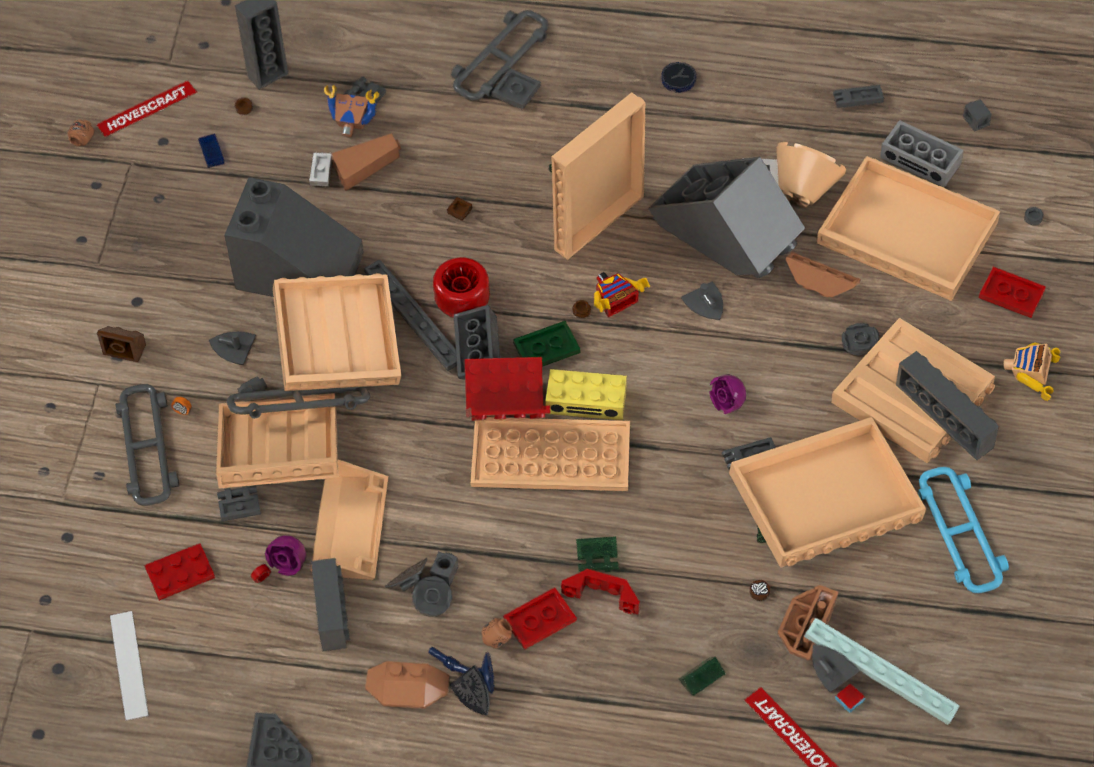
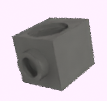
[963,99,992,132]
[430,552,458,586]

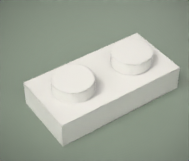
[310,153,332,186]

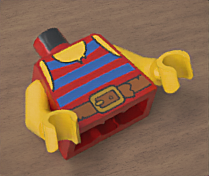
[594,272,650,318]

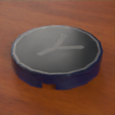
[661,62,696,93]

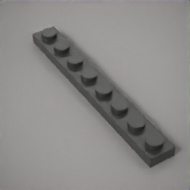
[364,259,457,371]

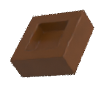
[447,197,472,221]

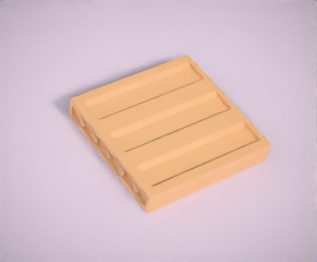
[273,273,401,391]
[831,318,995,463]
[216,393,338,488]

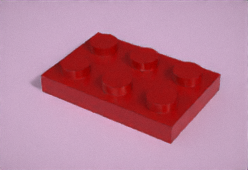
[979,267,1046,318]
[144,543,215,601]
[503,587,576,650]

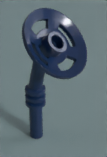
[428,647,494,694]

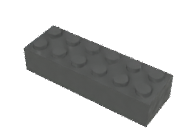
[235,0,288,90]
[896,351,999,460]

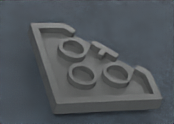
[246,712,312,767]

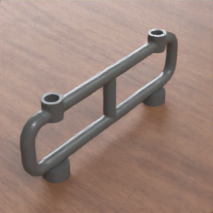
[451,10,548,100]
[115,384,179,506]
[227,384,370,419]

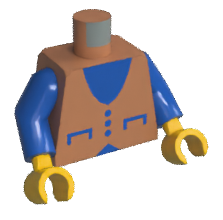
[324,85,379,137]

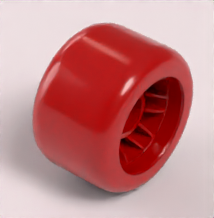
[433,257,490,318]

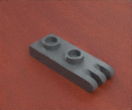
[833,85,884,108]
[722,437,776,470]

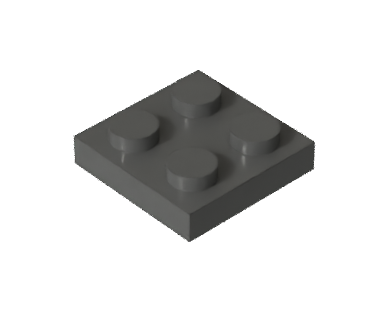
[492,69,541,110]

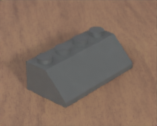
[454,305,500,380]

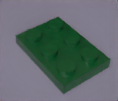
[513,320,581,367]

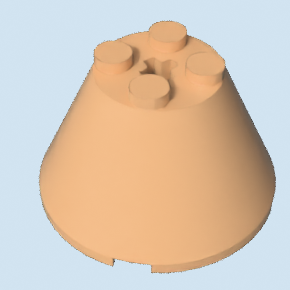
[776,142,846,208]

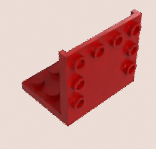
[464,357,550,421]

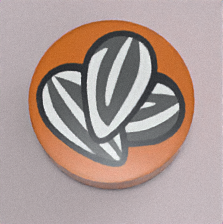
[171,397,192,415]

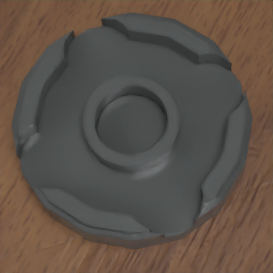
[842,323,879,355]
[412,576,452,617]

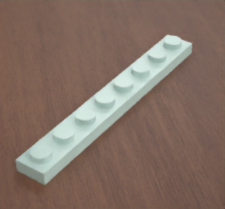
[804,618,959,725]

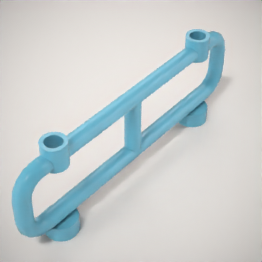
[917,467,1009,594]

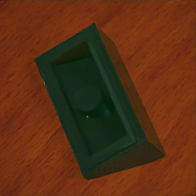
[679,656,726,696]

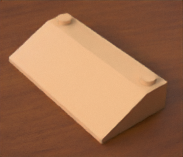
[310,460,388,580]

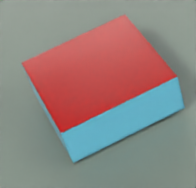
[835,683,865,713]

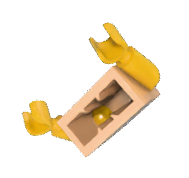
[1004,342,1060,401]

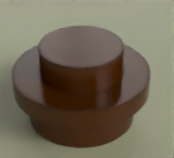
[572,300,591,318]

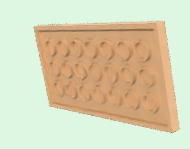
[470,417,630,491]

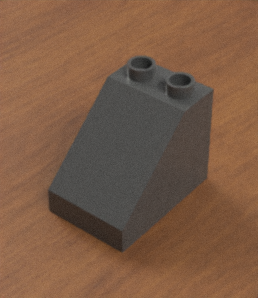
[648,157,805,278]
[224,177,364,297]

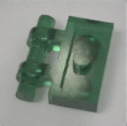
[576,536,619,572]

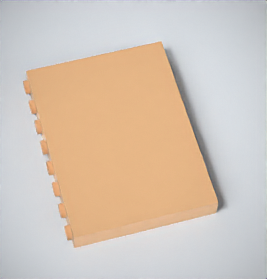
[551,92,646,260]
[817,156,1000,301]
[729,417,926,568]

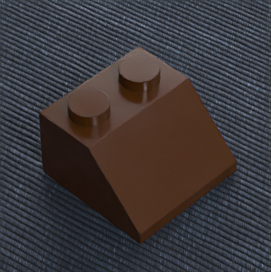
[97,326,146,362]

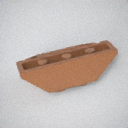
[786,252,861,297]
[778,585,839,661]
[365,661,450,708]

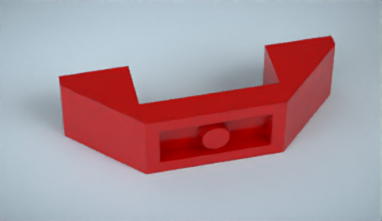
[561,569,640,615]

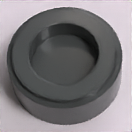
[1024,207,1044,226]

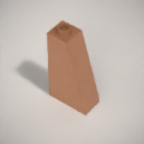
[331,133,401,191]

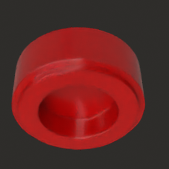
[251,564,271,583]

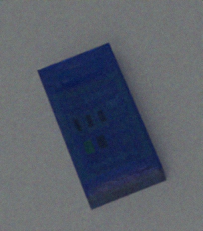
[198,134,225,168]

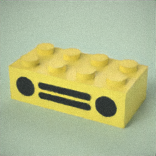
[546,369,627,421]

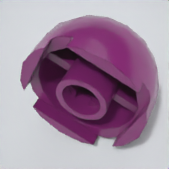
[709,374,746,414]
[265,535,306,576]

